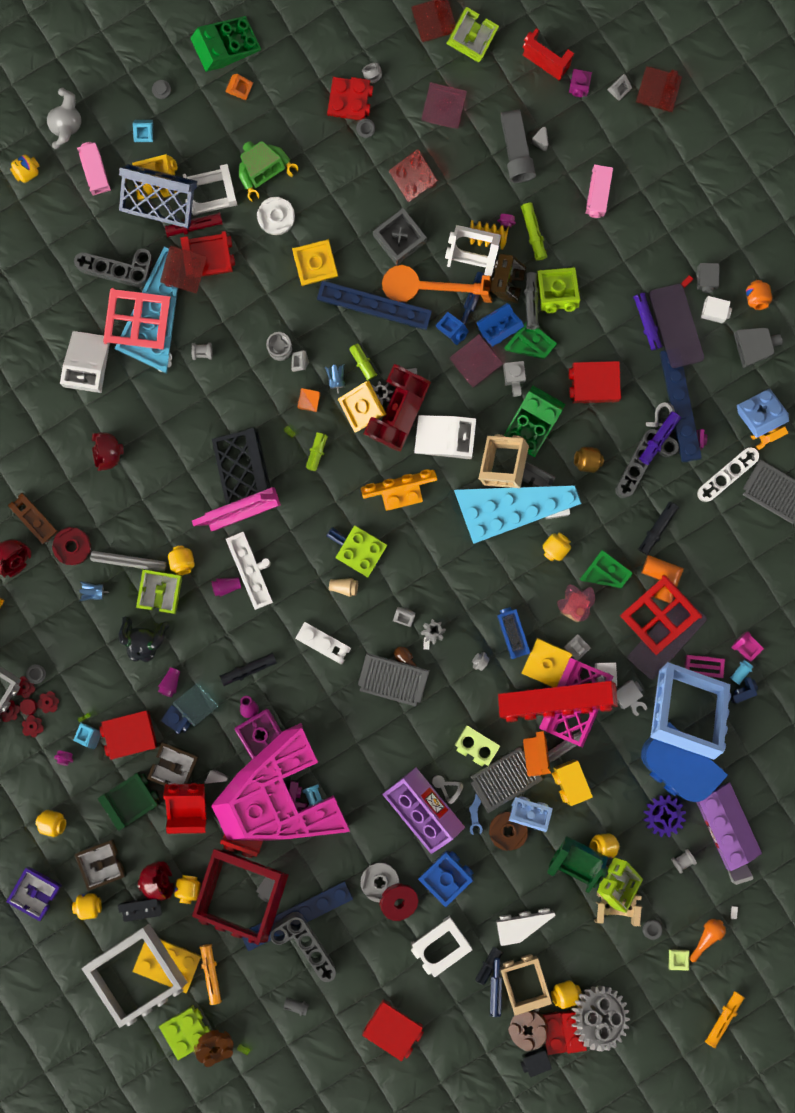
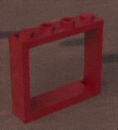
[192,849,289,945]

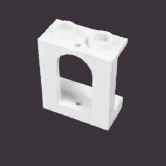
[183,164,237,215]
[445,225,501,277]
[411,916,472,977]

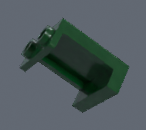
[97,772,160,831]
[547,836,608,893]

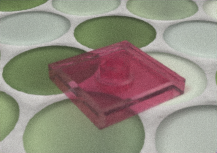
[421,83,467,129]
[449,335,503,388]

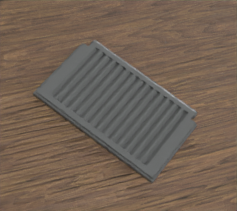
[743,459,795,524]
[358,653,430,707]
[470,747,543,813]

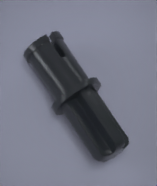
[475,946,504,985]

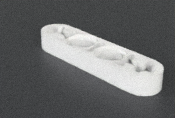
[697,447,759,502]

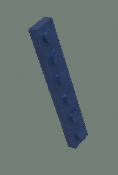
[317,281,432,330]
[660,349,702,462]
[242,881,353,951]

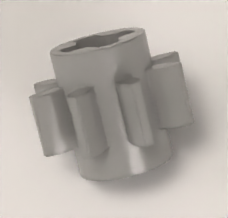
[372,381,392,406]
[421,619,446,645]

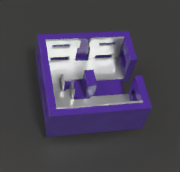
[6,866,62,921]

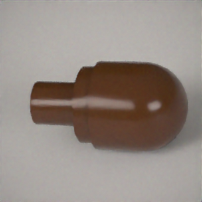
[394,646,417,667]

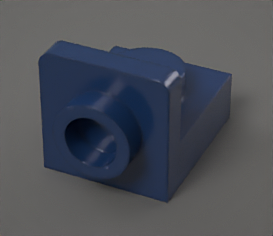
[731,677,758,703]
[161,705,191,734]

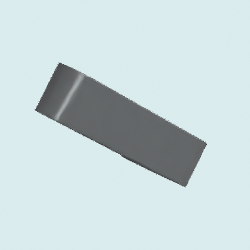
[74,249,154,288]
[615,429,679,499]
[270,912,336,982]

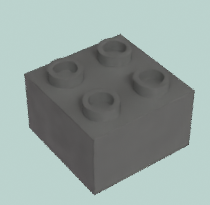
[373,208,427,266]

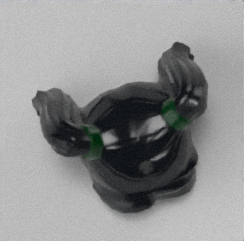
[118,616,169,662]

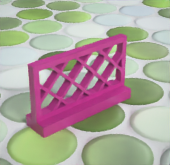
[192,487,281,531]
[539,658,614,748]

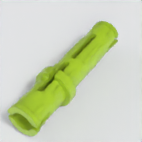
[521,203,547,261]

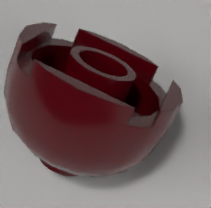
[92,432,124,471]
[0,539,31,578]
[138,861,174,901]

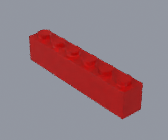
[498,681,618,722]

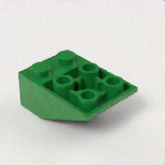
[190,16,261,72]
[504,386,566,457]

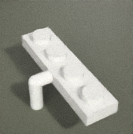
[226,532,273,610]

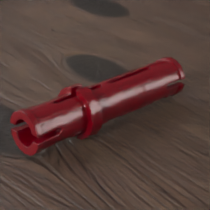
[164,212,223,237]

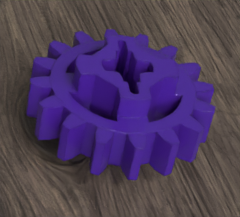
[643,795,686,837]

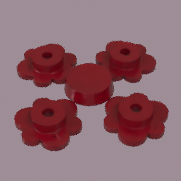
[0,676,59,737]

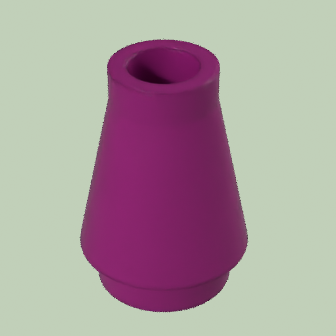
[212,577,241,597]
[158,667,180,698]
[240,696,259,718]

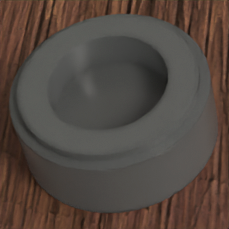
[642,919,662,940]

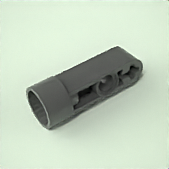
[501,109,536,183]

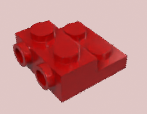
[327,77,373,120]
[543,1010,587,1055]

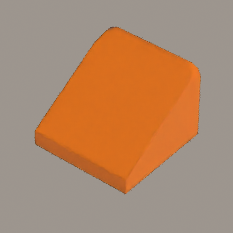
[225,74,253,100]

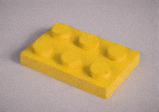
[132,939,202,993]

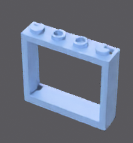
[651,662,731,759]

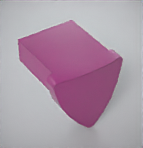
[732,631,764,662]

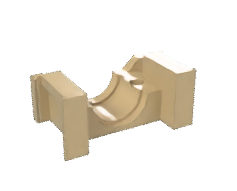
[594,892,642,926]

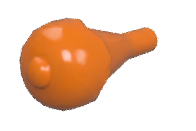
[689,919,726,963]

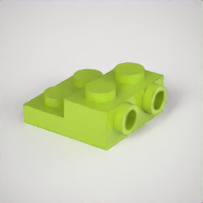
[537,268,580,313]
[158,1005,211,1060]

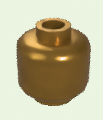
[574,447,604,473]

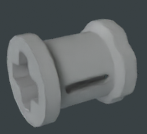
[192,342,212,360]
[671,849,697,874]

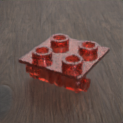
[411,0,456,42]
[636,66,682,112]
[389,149,438,203]
[160,245,207,294]

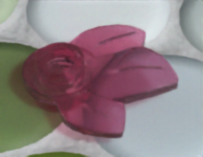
[557,584,595,621]

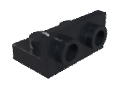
[118,898,162,922]

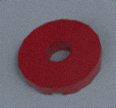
[52,527,91,566]
[379,883,418,921]

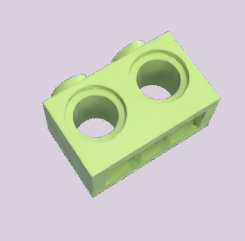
[455,725,500,767]

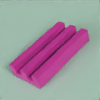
[685,655,725,678]

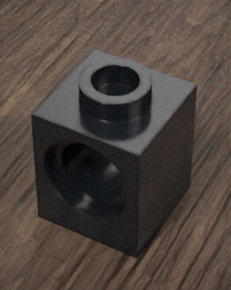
[520,1047,552,1078]

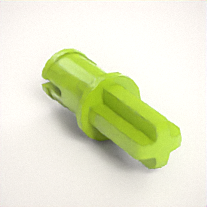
[349,344,377,381]
[306,432,328,471]

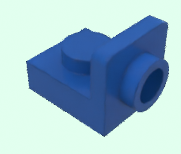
[436,312,469,345]

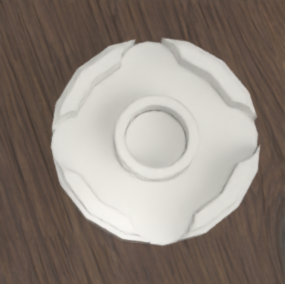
[257,197,295,235]

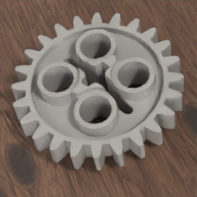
[571,986,630,1051]

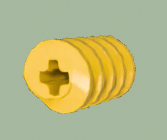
[468,220,509,250]

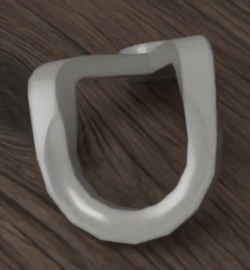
[646,402,675,427]
[432,775,463,804]

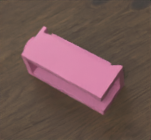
[77,142,111,196]
[585,165,613,218]

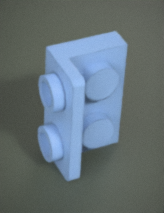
[509,796,553,832]

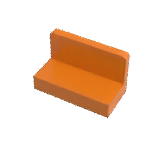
[523,731,551,777]

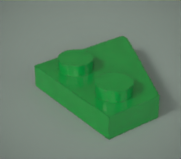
[504,321,557,359]
[580,550,633,588]

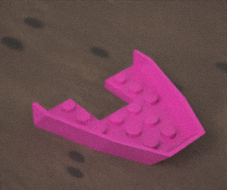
[211,723,350,841]

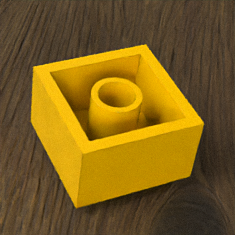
[552,759,593,806]

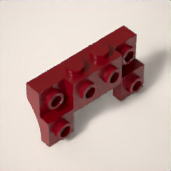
[363,364,431,452]

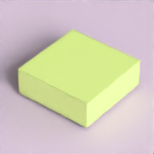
[669,949,689,970]

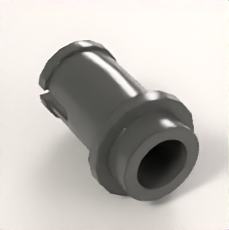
[283,997,309,1016]

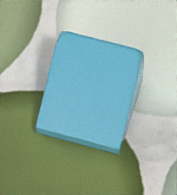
[133,120,153,142]
[73,723,101,749]

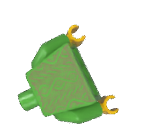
[239,142,298,202]

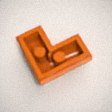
[641,555,684,604]

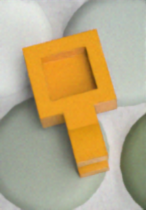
[751,426,788,450]

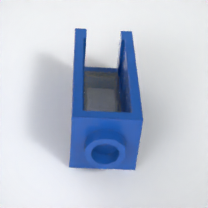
[497,607,530,659]

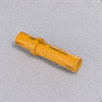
[199,944,222,1005]
[705,991,745,1048]

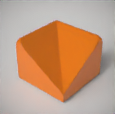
[298,388,320,412]

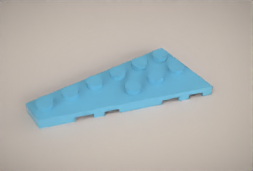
[115,246,182,374]
[454,486,582,544]

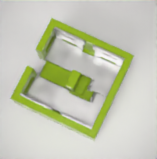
[446,7,499,62]
[136,570,182,614]
[597,857,643,913]

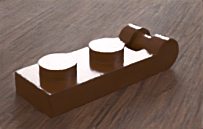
[8,492,58,544]

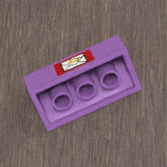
[382,767,465,854]
[696,782,762,871]

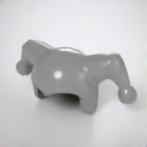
[47,88,81,149]

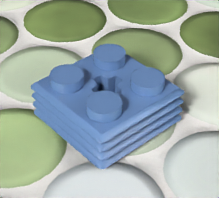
[737,389,789,438]

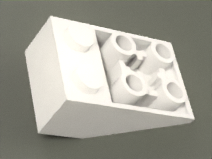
[60,331,110,393]
[414,415,476,459]

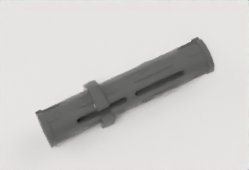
[524,272,539,330]

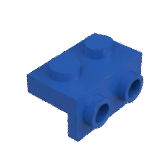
[477,303,524,347]

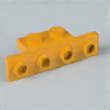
[361,469,437,511]

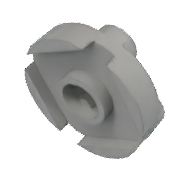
[361,862,399,902]

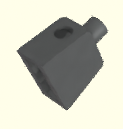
[734,328,782,368]

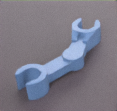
[469,794,482,835]

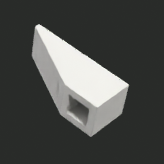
[496,908,555,946]

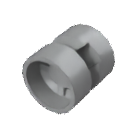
[266,332,293,361]

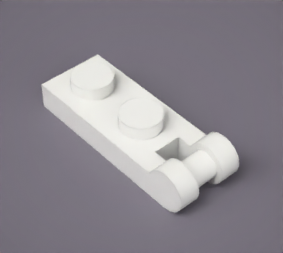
[295,622,351,665]

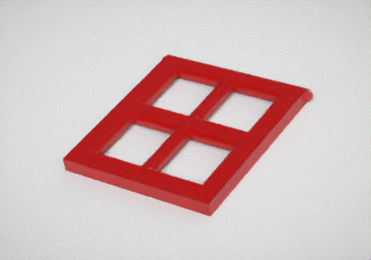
[620,575,702,655]

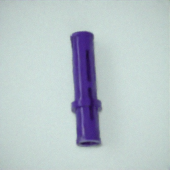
[633,293,663,351]
[639,411,681,465]

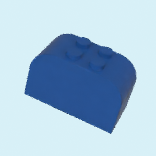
[641,722,728,802]

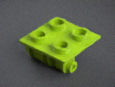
[335,525,387,577]

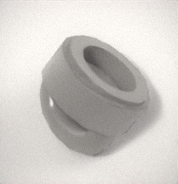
[362,63,382,84]

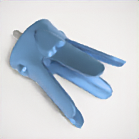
[325,364,345,393]
[79,581,109,601]

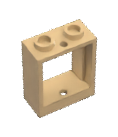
[478,434,529,488]
[500,954,552,1015]

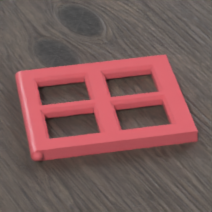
[103,288,171,350]

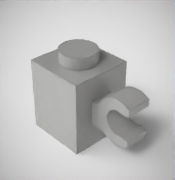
[503,361,526,397]
[616,680,647,716]

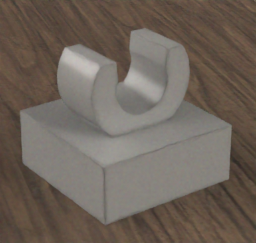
[563,634,591,661]

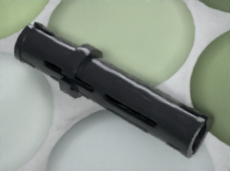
[638,501,679,556]
[219,652,277,687]

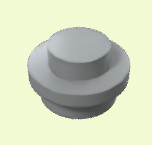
[472,652,489,671]

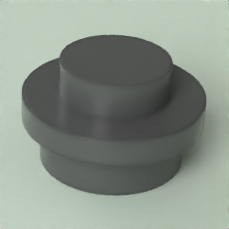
[152,80,171,99]
[356,118,375,138]
[26,665,46,684]

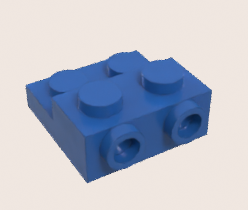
[418,850,474,907]

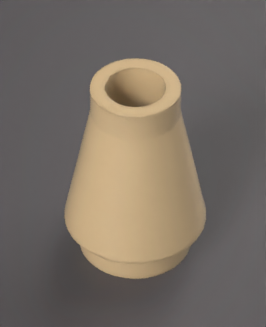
[329,578,358,597]

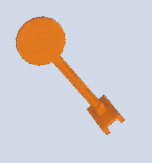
[382,265,493,303]

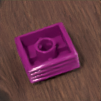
[235,709,282,759]

